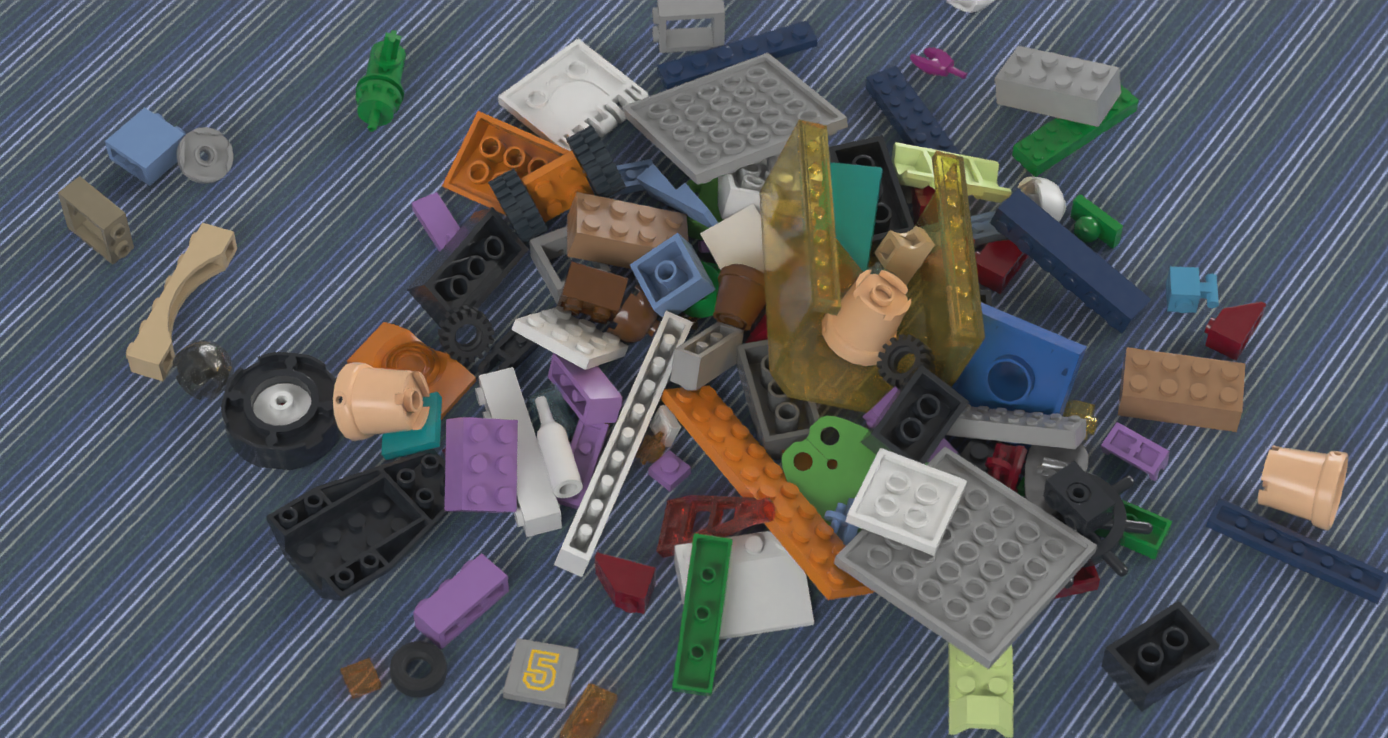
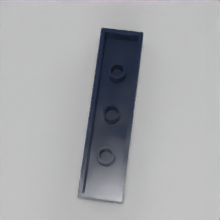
[866,66,961,155]

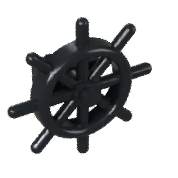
[1020,461,1153,589]

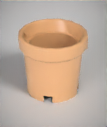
[822,269,911,366]
[333,362,430,441]
[1258,445,1348,531]

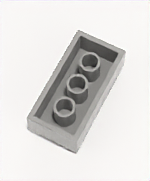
[995,46,1121,127]

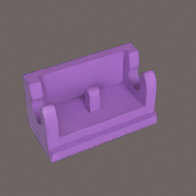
[1101,422,1169,481]

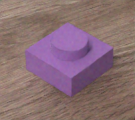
[648,450,691,492]

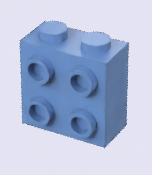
[105,107,186,186]

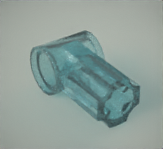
[527,384,577,442]

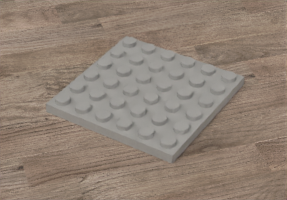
[622,53,848,185]
[834,447,1097,669]

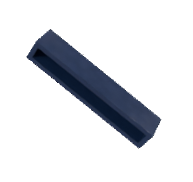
[990,189,1151,334]

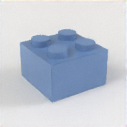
[630,233,716,317]

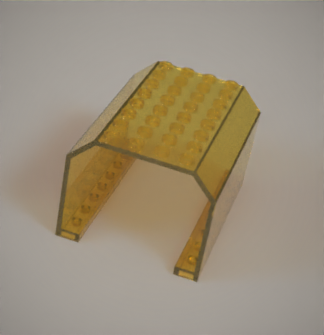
[759,119,985,413]

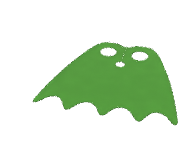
[782,416,929,533]

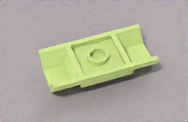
[892,142,1012,203]
[949,643,1013,738]

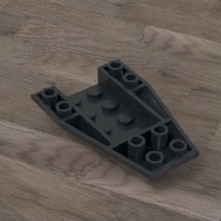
[266,448,450,601]

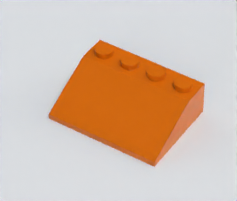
[442,111,569,223]

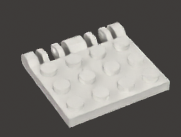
[498,39,649,151]

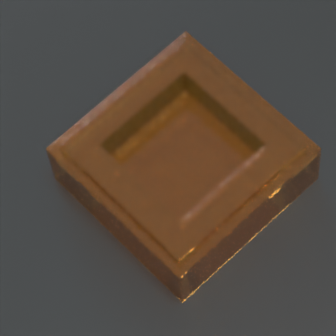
[340,657,382,700]

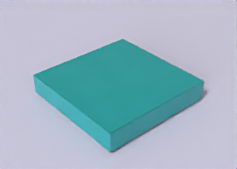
[381,392,442,460]

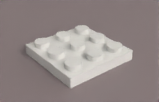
[512,306,628,370]
[846,448,967,556]

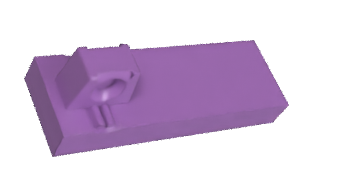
[412,192,460,252]
[556,418,609,509]

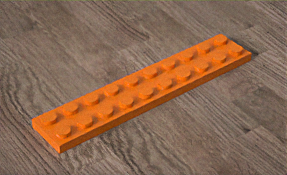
[660,385,874,600]

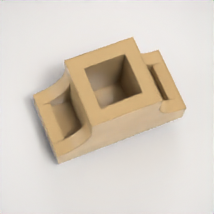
[874,226,935,285]

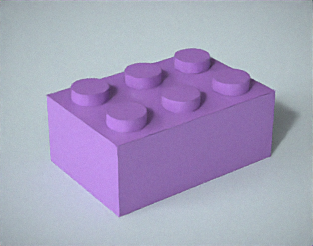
[445,417,518,513]

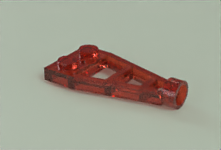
[656,495,776,558]

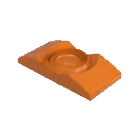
[347,322,476,420]

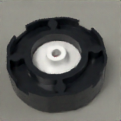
[221,351,342,470]

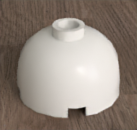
[1017,177,1066,222]

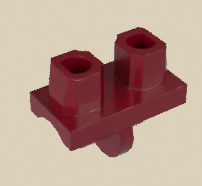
[985,443,1027,493]

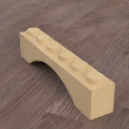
[126,223,237,381]

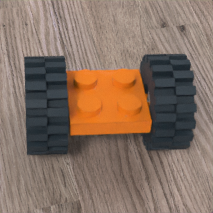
[488,125,626,244]

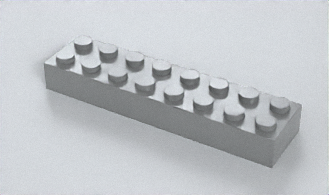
[946,404,1086,449]

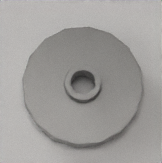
[176,127,234,184]

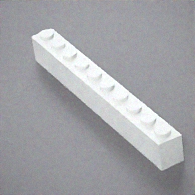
[554,311,693,577]

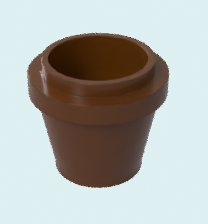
[713,264,776,331]

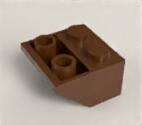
[557,262,628,324]

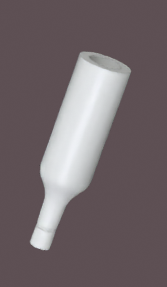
[535,396,583,498]

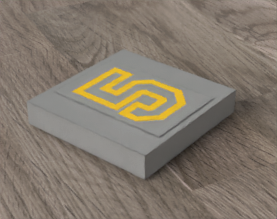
[503,638,579,709]

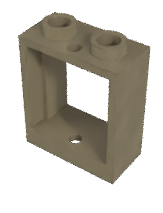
[58,176,134,265]

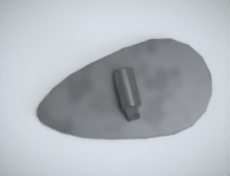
[1025,443,1089,516]

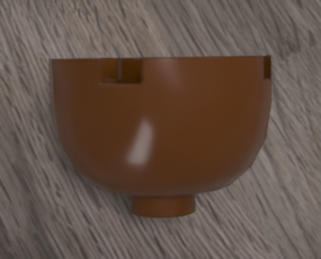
[607,283,661,343]

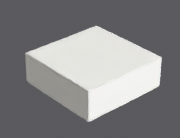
[649,405,681,448]

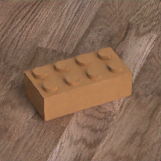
[567,192,688,269]
[1118,347,1245,432]

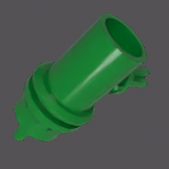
[355,30,406,132]

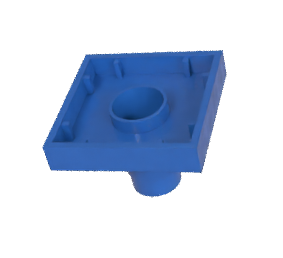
[944,300,1087,452]

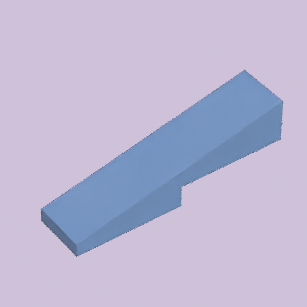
[636,164,719,228]

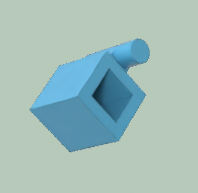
[1166,266,1219,313]

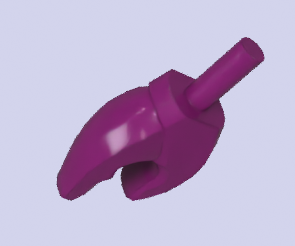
[910,48,967,79]

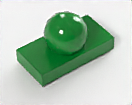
[1070,194,1123,249]

